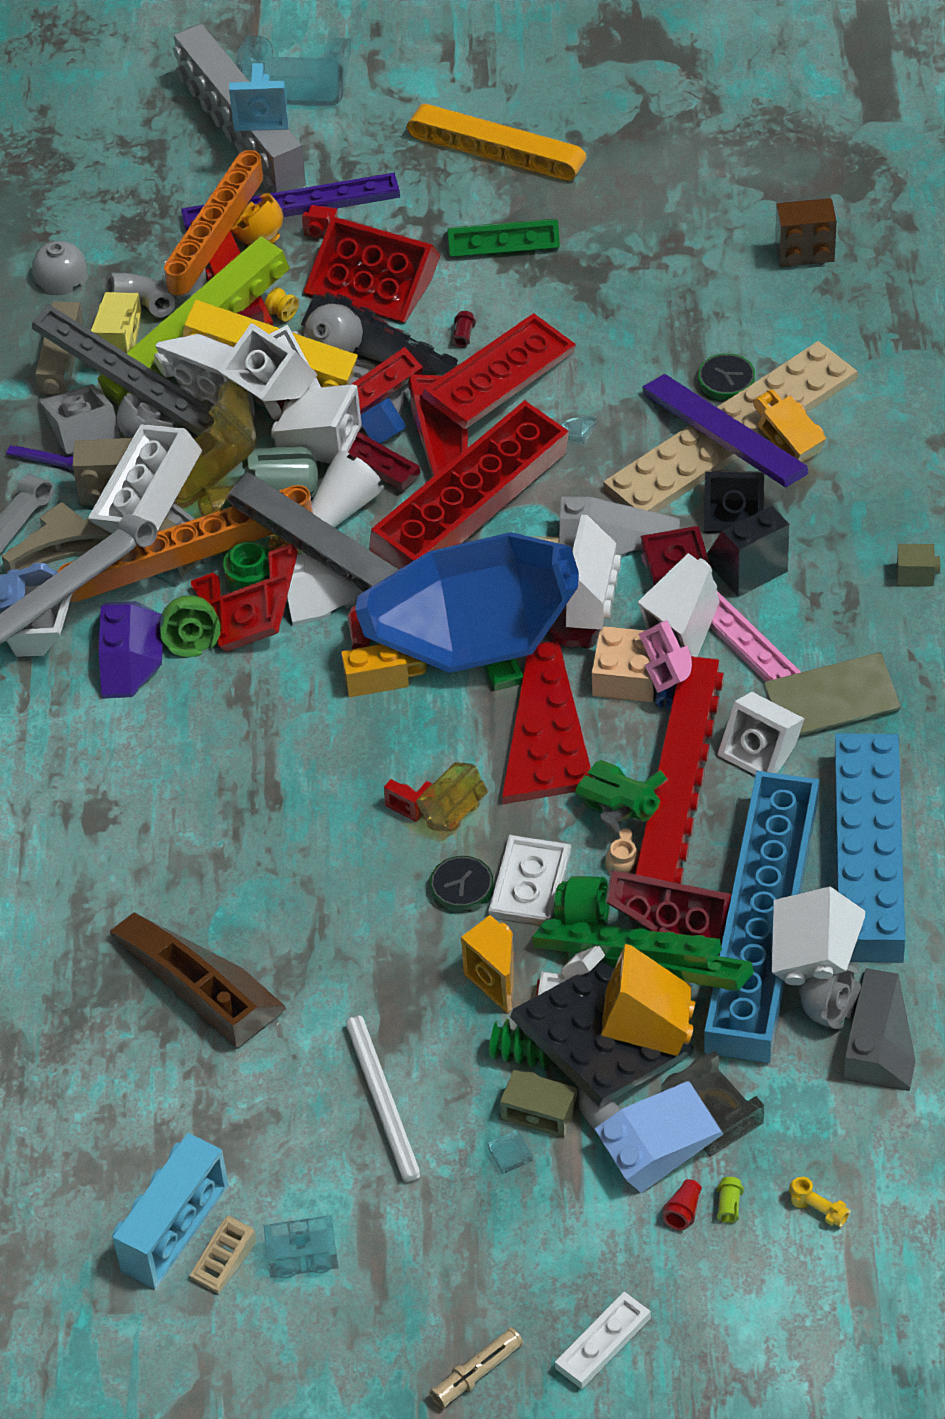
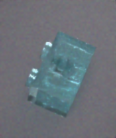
[263,1215,339,1278]

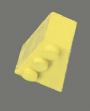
[91,292,142,372]

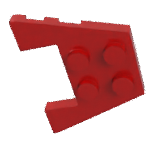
[191,544,298,652]

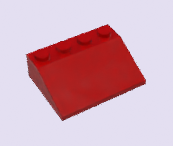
[303,216,441,323]

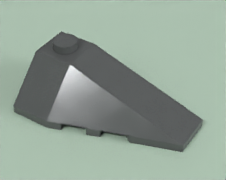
[844,968,916,1091]

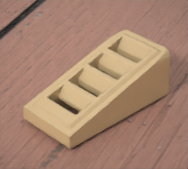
[190,1215,257,1294]

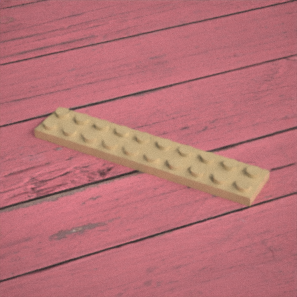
[603,341,858,513]

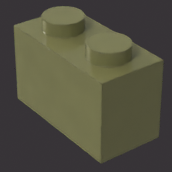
[500,1070,578,1138]

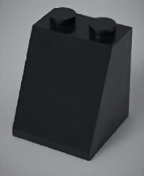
[707,506,790,597]

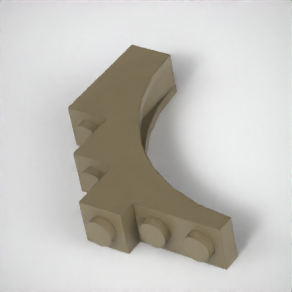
[2,502,201,578]

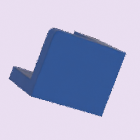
[361,398,406,444]

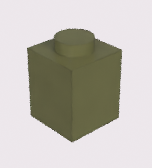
[896,544,940,586]

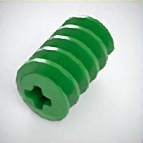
[489,1019,556,1070]

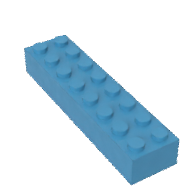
[834,733,905,963]

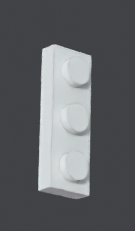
[555,1292,651,1389]

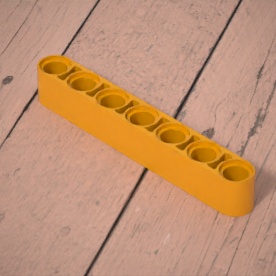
[406,104,587,181]

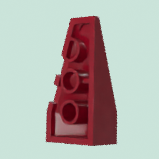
[605,870,732,956]

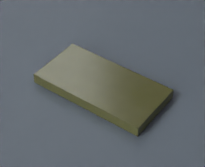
[763,652,901,737]

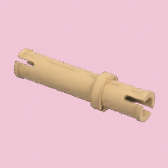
[429,1327,524,1409]

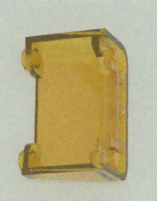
[174,379,257,508]

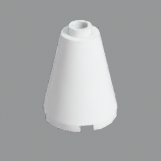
[311,451,384,528]

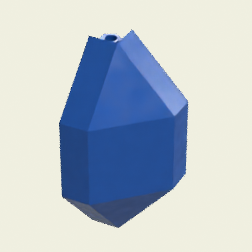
[355,532,579,673]

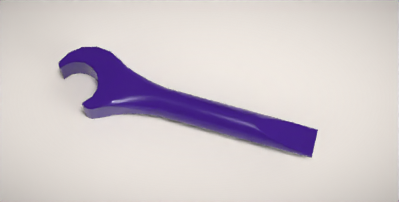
[6,445,74,472]

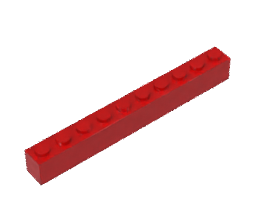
[630,656,725,921]

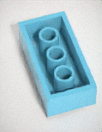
[112,1133,229,1289]

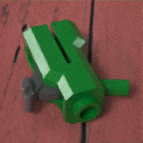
[575,760,668,834]

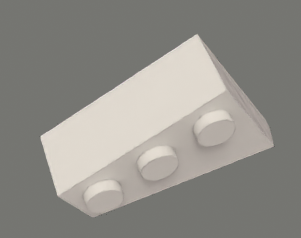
[156,334,255,436]

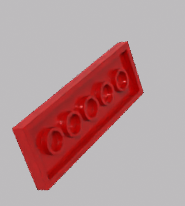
[422,313,576,429]

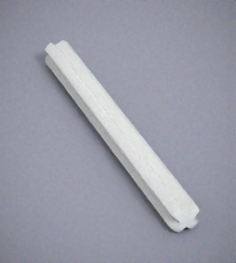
[346,1015,420,1183]

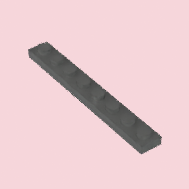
[32,304,237,449]

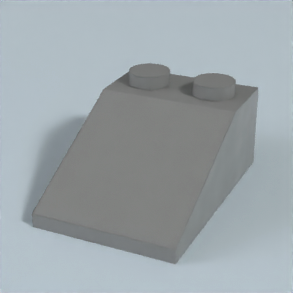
[39,384,121,455]

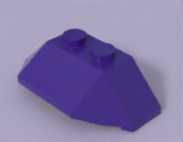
[99,601,163,699]

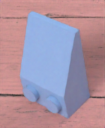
[595,1081,723,1193]

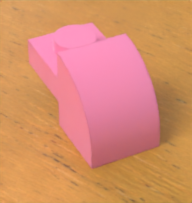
[638,620,692,693]

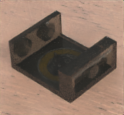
[661,1051,764,1157]

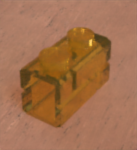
[416,762,488,832]

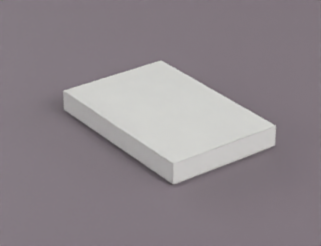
[489,835,572,925]

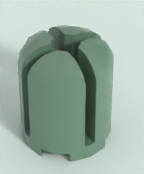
[242,446,318,501]

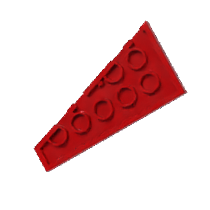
[502,640,593,804]

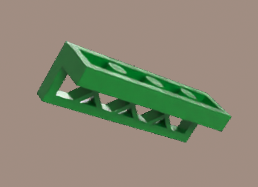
[447,218,560,256]

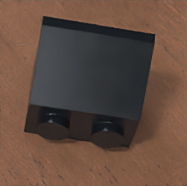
[704,470,764,531]

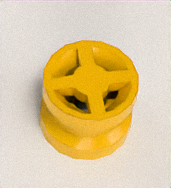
[265,287,299,322]

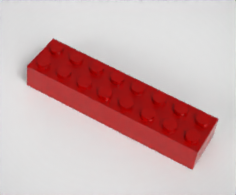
[369,400,569,570]

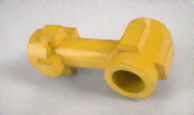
[789,1177,851,1228]

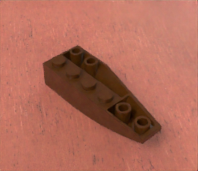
[110,912,286,1048]

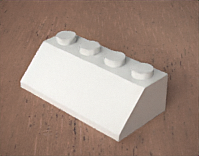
[88,424,202,534]
[566,515,621,630]

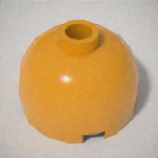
[230,193,284,246]

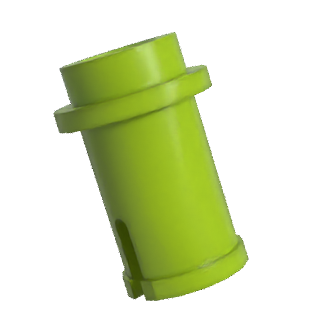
[717,1177,744,1223]

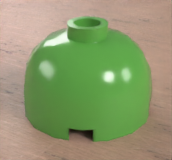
[160,595,220,657]

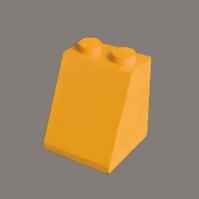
[601,944,695,1056]

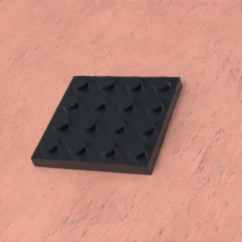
[510,961,694,1107]

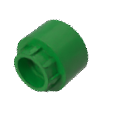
[223,541,270,593]
[554,876,610,926]

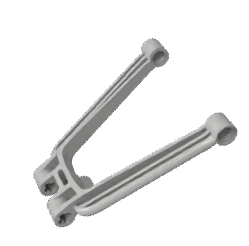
[0,474,157,644]

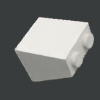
[218,323,318,401]
[272,384,362,464]
[638,553,720,657]
[772,886,865,985]

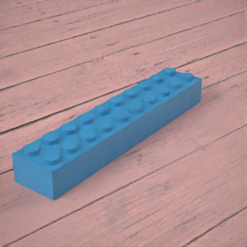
[704,771,819,1063]

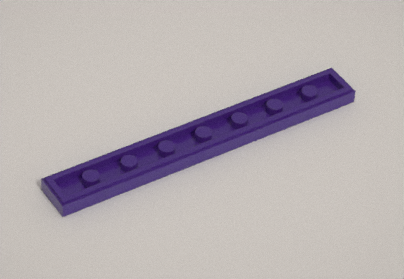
[181,172,400,232]
[642,374,808,488]

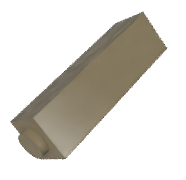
[36,301,84,395]

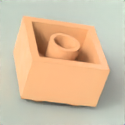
[592,626,656,702]

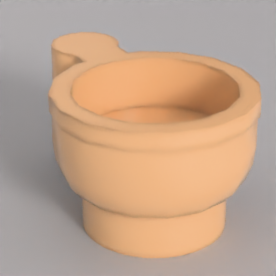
[605,829,640,874]

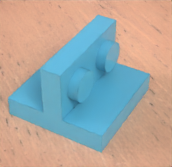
[229,63,289,131]

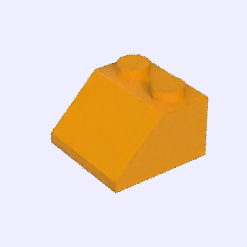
[461,915,514,1013]

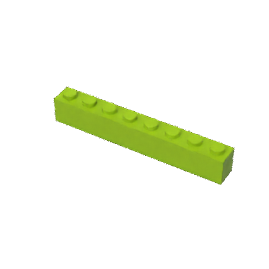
[97,236,290,406]

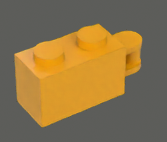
[753,389,827,463]
[341,644,427,698]

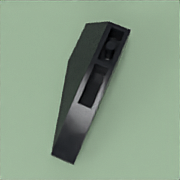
[301,292,458,373]

